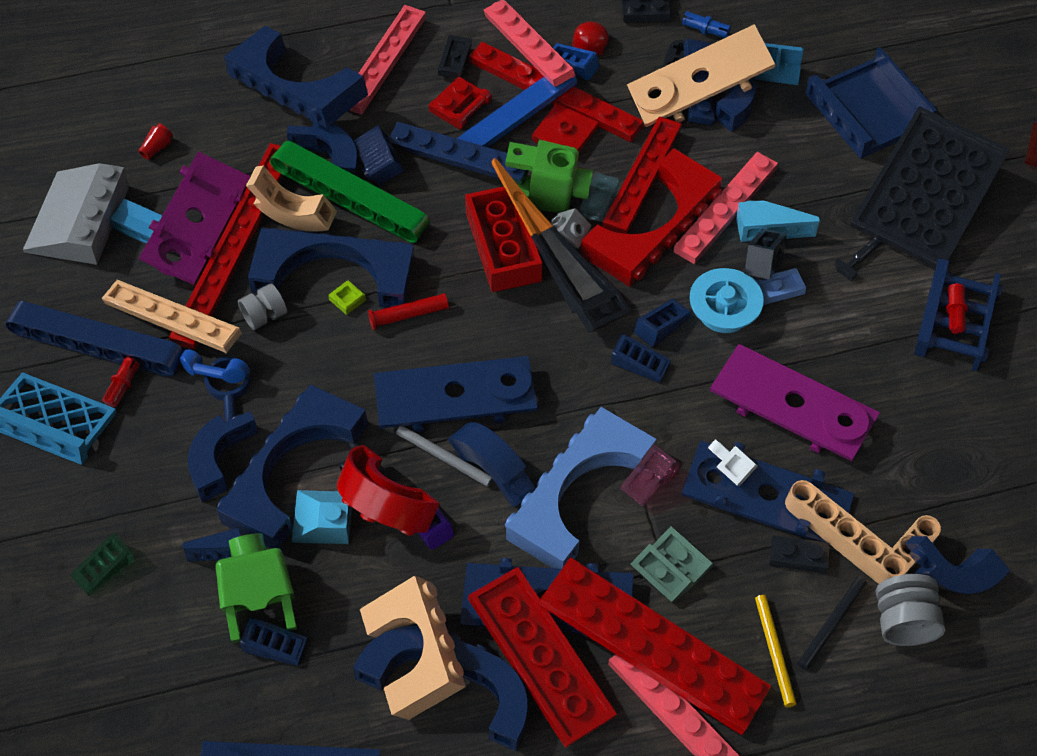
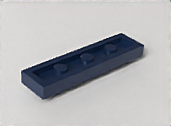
[684,39,715,125]

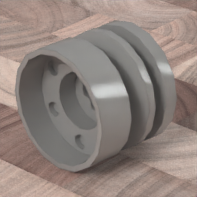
[876,574,946,646]

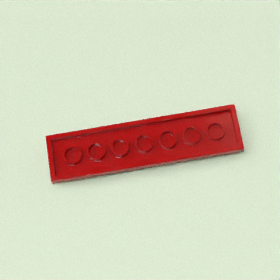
[539,557,771,736]

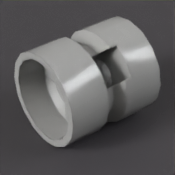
[238,283,287,330]

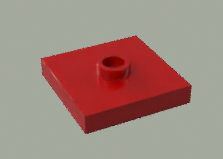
[532,103,598,153]

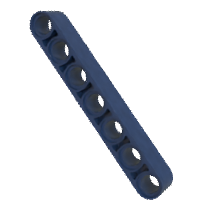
[5,301,184,377]

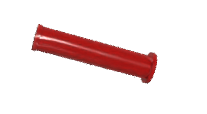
[368,293,449,330]

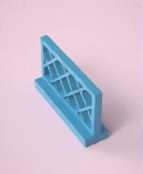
[0,372,116,465]

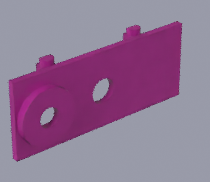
[138,151,251,285]
[710,344,880,461]

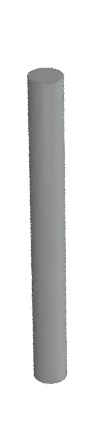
[396,426,493,487]

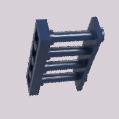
[914,258,1003,371]

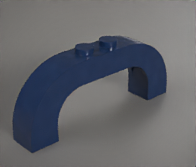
[353,626,527,752]

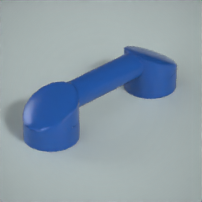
[180,350,250,383]

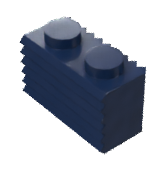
[353,125,403,186]

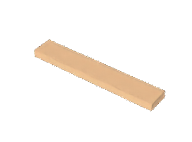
[102,280,242,353]

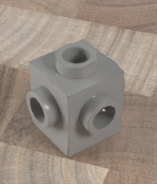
[551,208,591,250]

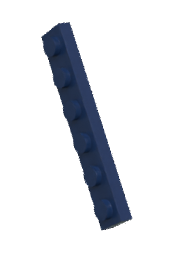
[389,122,529,185]

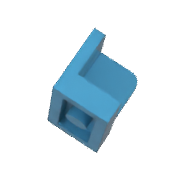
[754,43,803,85]

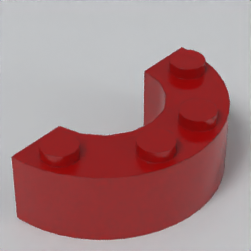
[336,445,440,535]

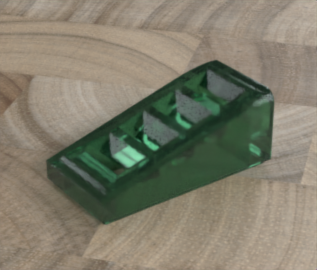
[70,533,134,596]

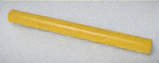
[755,595,797,707]

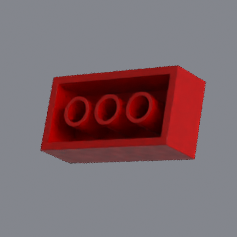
[465,186,542,292]

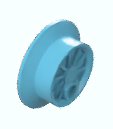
[690,268,764,333]

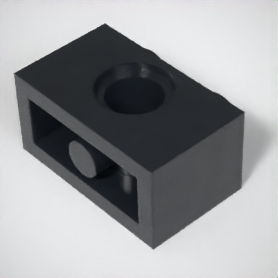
[744,228,787,280]

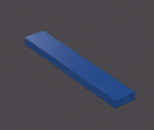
[457,76,577,147]

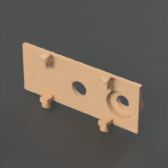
[627,24,776,127]

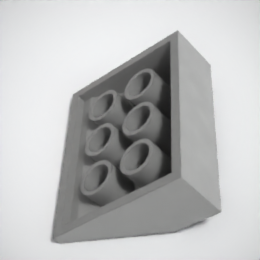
[23,163,129,265]

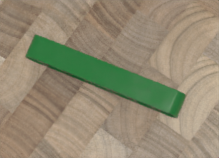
[270,141,430,243]

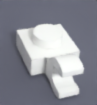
[708,439,758,486]

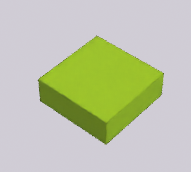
[329,280,366,315]

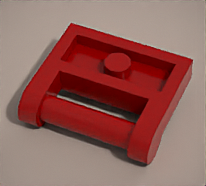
[429,76,493,129]

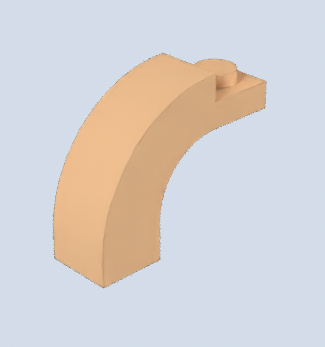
[246,165,337,232]

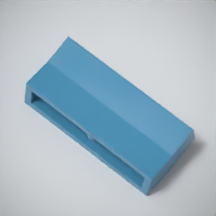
[110,198,162,244]

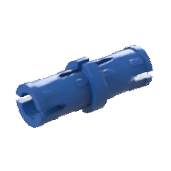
[682,11,731,39]

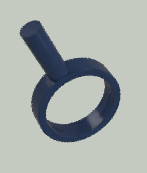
[204,357,251,422]

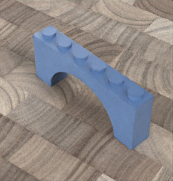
[505,407,657,569]

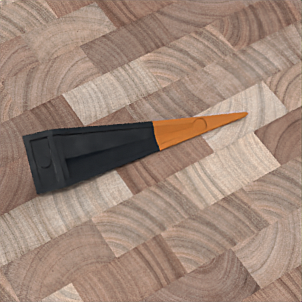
[492,158,631,333]

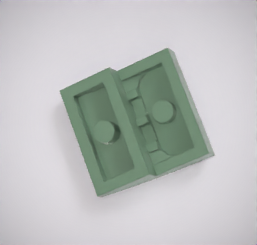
[630,526,714,603]

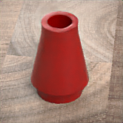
[138,123,173,160]

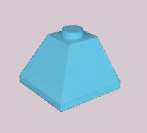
[292,490,352,544]

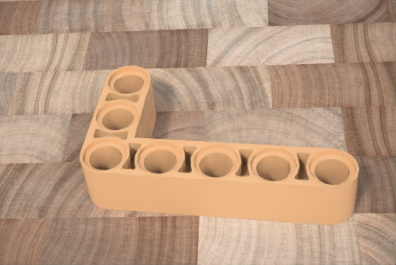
[785,480,941,584]

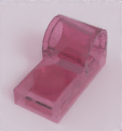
[620,444,679,506]

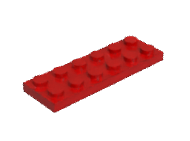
[468,567,617,748]

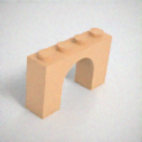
[360,576,466,720]

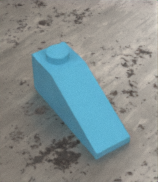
[736,201,820,242]

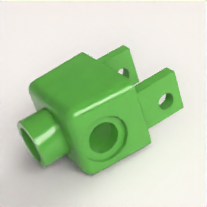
[505,140,593,213]
[216,533,297,644]

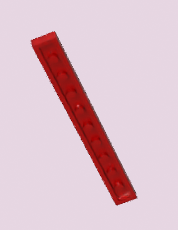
[169,143,284,350]

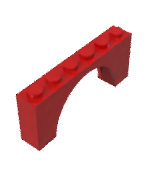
[581,148,722,287]

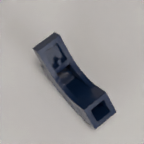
[715,77,756,132]
[287,122,359,177]
[188,411,258,502]
[448,423,536,506]
[905,536,1010,593]

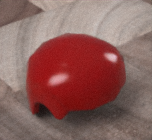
[572,21,609,56]

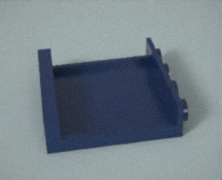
[805,47,937,159]

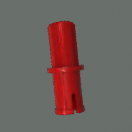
[946,283,968,334]
[102,357,140,408]

